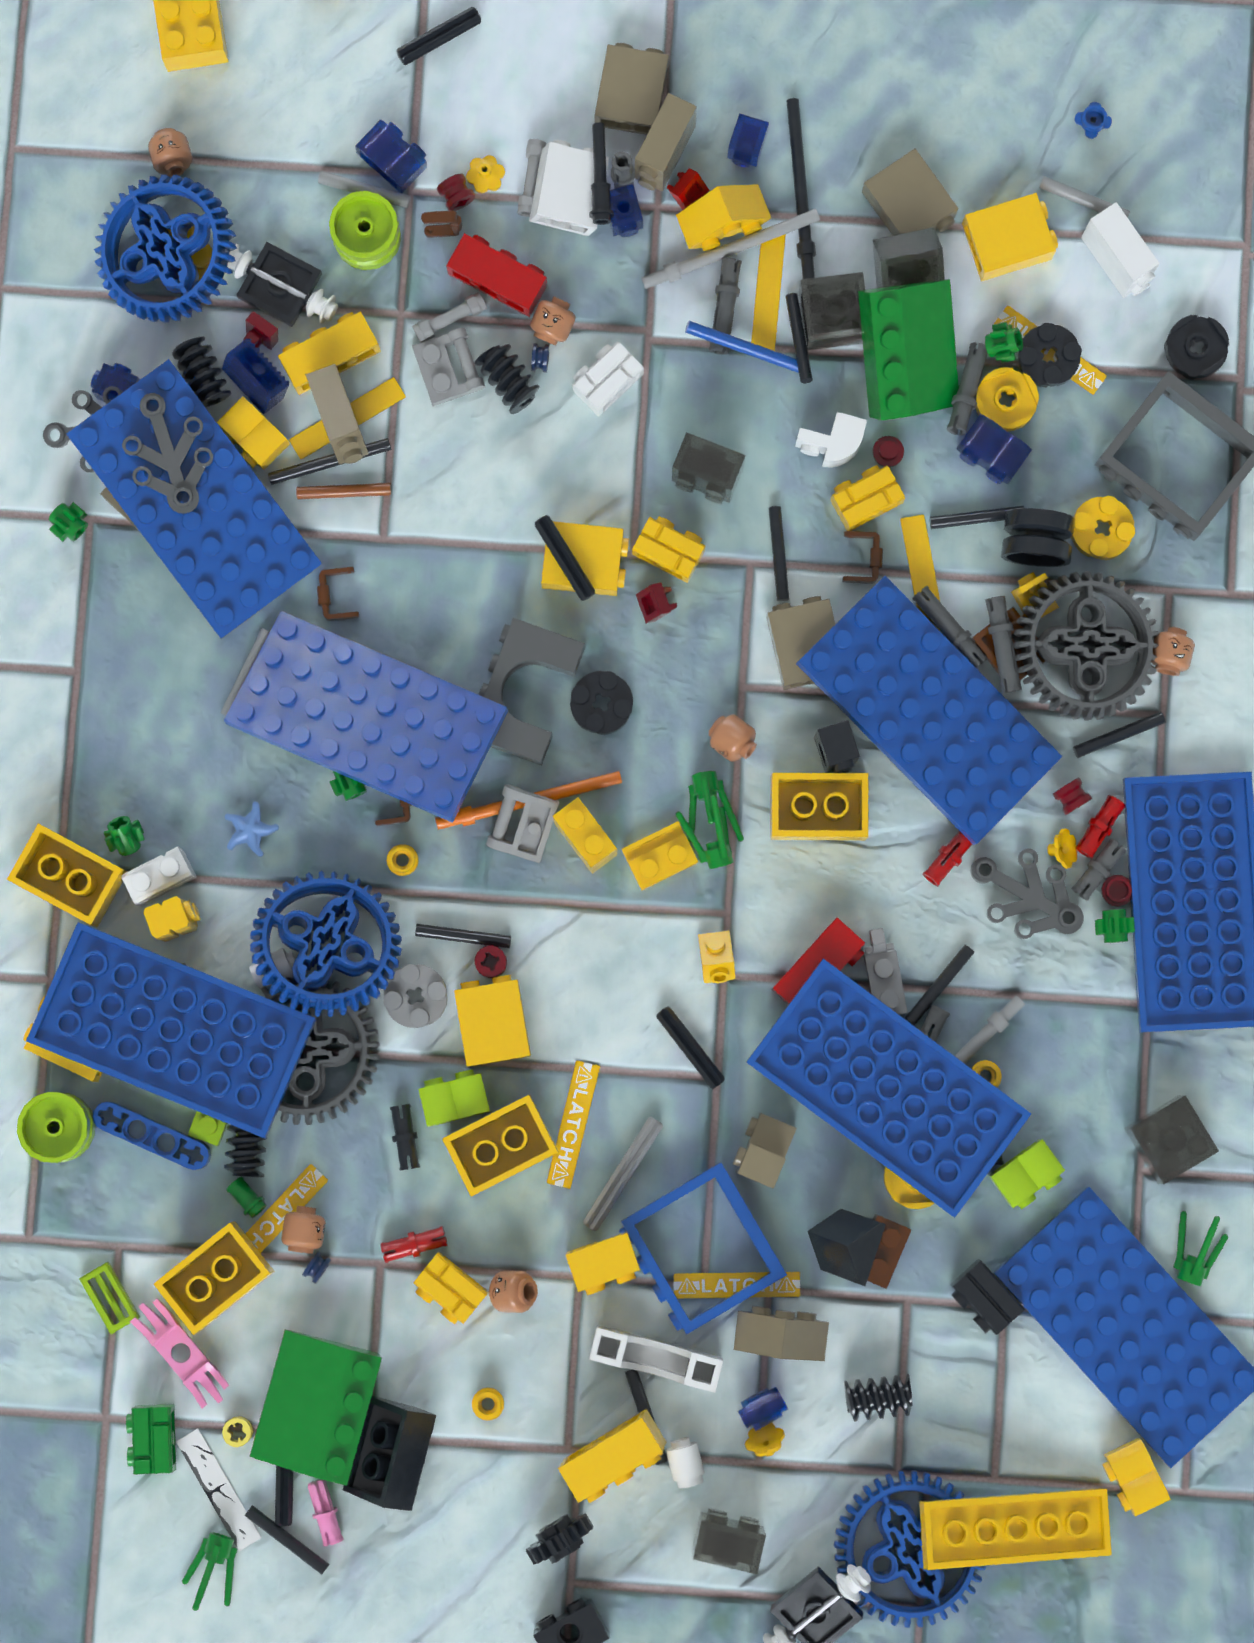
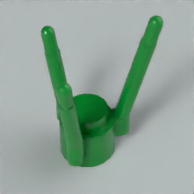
[688,771,744,842]
[676,795,734,869]
[1173,1211,1228,1286]
[182,1532,238,1611]

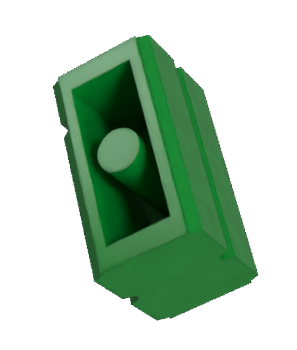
[126,1404,176,1475]

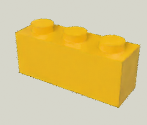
[278,311,381,395]

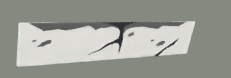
[176,1428,261,1551]

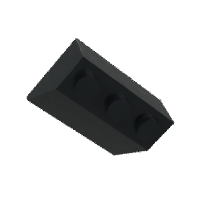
[342,1396,436,1511]

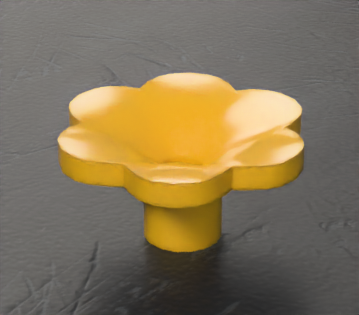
[466,155,505,194]
[1047,828,1077,869]
[745,1423,785,1457]

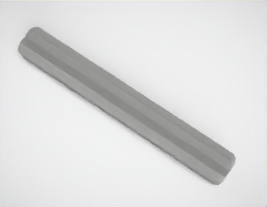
[583,1117,663,1231]

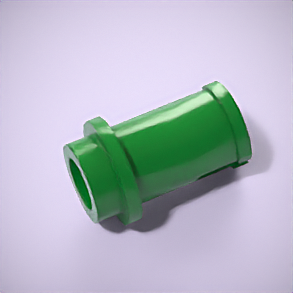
[226,1176,267,1218]

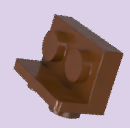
[867,1214,912,1289]

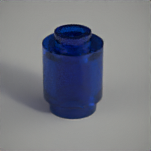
[738,1387,788,1431]

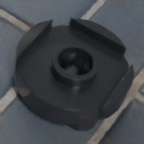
[1164,315,1229,380]
[1018,323,1082,388]
[570,671,633,735]

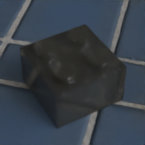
[872,227,945,288]
[799,272,865,350]
[672,432,746,504]
[1124,1095,1219,1184]
[692,1508,766,1574]

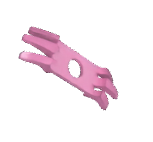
[130,1298,229,1408]

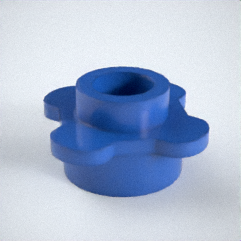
[1074,102,1112,139]

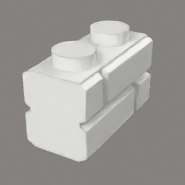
[572,342,644,416]
[121,846,197,906]

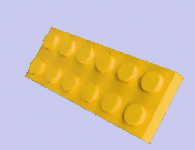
[919,1488,1112,1570]

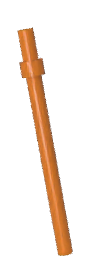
[435,771,622,830]

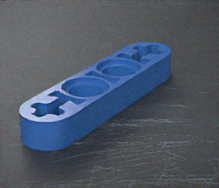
[93,1102,211,1170]

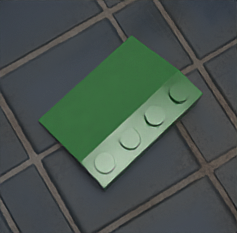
[858,279,959,421]
[249,1329,382,1486]

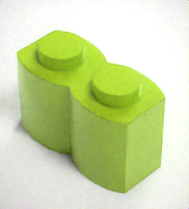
[418,1069,490,1127]
[988,1138,1065,1209]

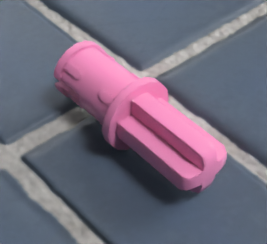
[308,1479,344,1546]

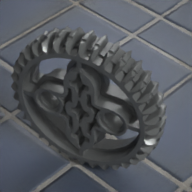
[1013,571,1159,721]
[261,977,380,1125]

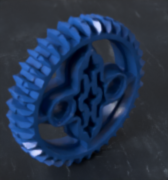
[94,174,237,323]
[250,870,402,1018]
[834,1471,986,1628]

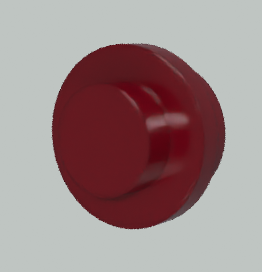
[872,436,904,467]
[1101,875,1132,907]

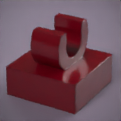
[243,311,278,354]
[636,582,677,624]

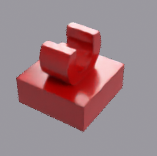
[667,168,710,210]

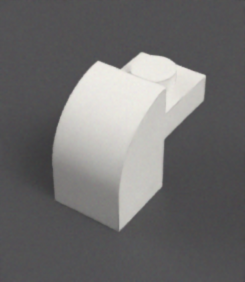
[795,412,867,468]

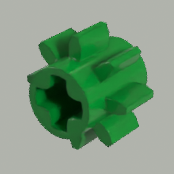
[985,322,1023,363]
[48,502,88,542]
[329,771,367,801]
[104,816,145,856]
[1095,909,1135,943]

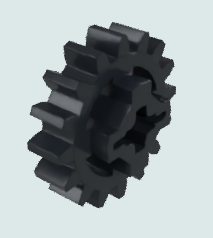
[526,1513,594,1565]

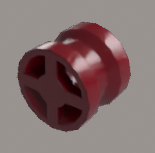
[436,173,475,211]
[1052,777,1093,815]
[474,946,507,979]

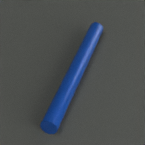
[685,321,799,373]

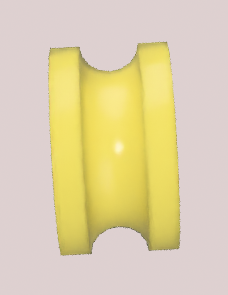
[222,1416,253,1447]

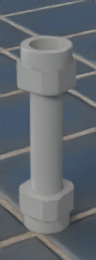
[517,139,546,217]
[412,292,487,343]

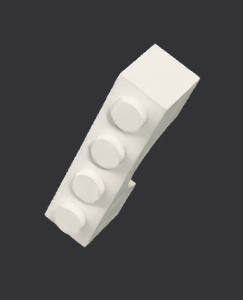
[589,1325,723,1393]

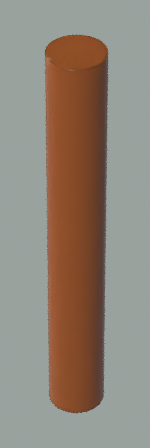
[296,483,392,500]

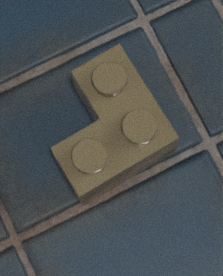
[733,1113,797,1189]
[733,1306,829,1361]

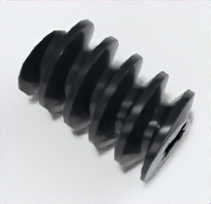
[172,336,232,407]
[475,344,540,414]
[224,1125,268,1177]
[844,1374,913,1422]

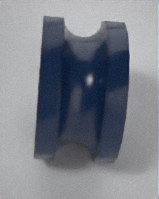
[531,343,550,373]
[302,1251,331,1284]

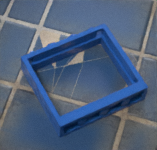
[619,1162,787,1335]

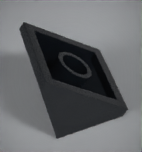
[807,1209,886,1286]

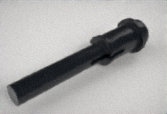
[589,123,614,225]

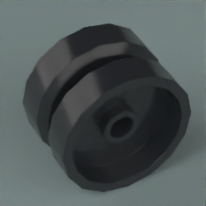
[1001,508,1075,567]

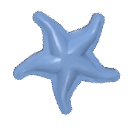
[224,802,279,857]

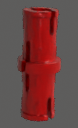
[1075,795,1125,859]
[923,831,972,887]
[380,1226,448,1263]

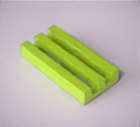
[79,1262,140,1334]

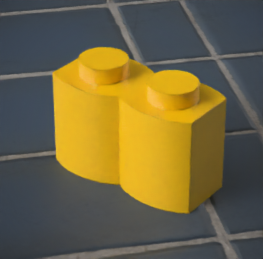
[217,396,290,470]
[1102,1438,1171,1517]

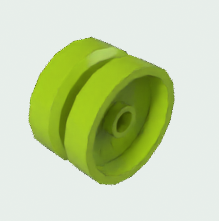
[329,191,401,270]
[17,1092,95,1163]

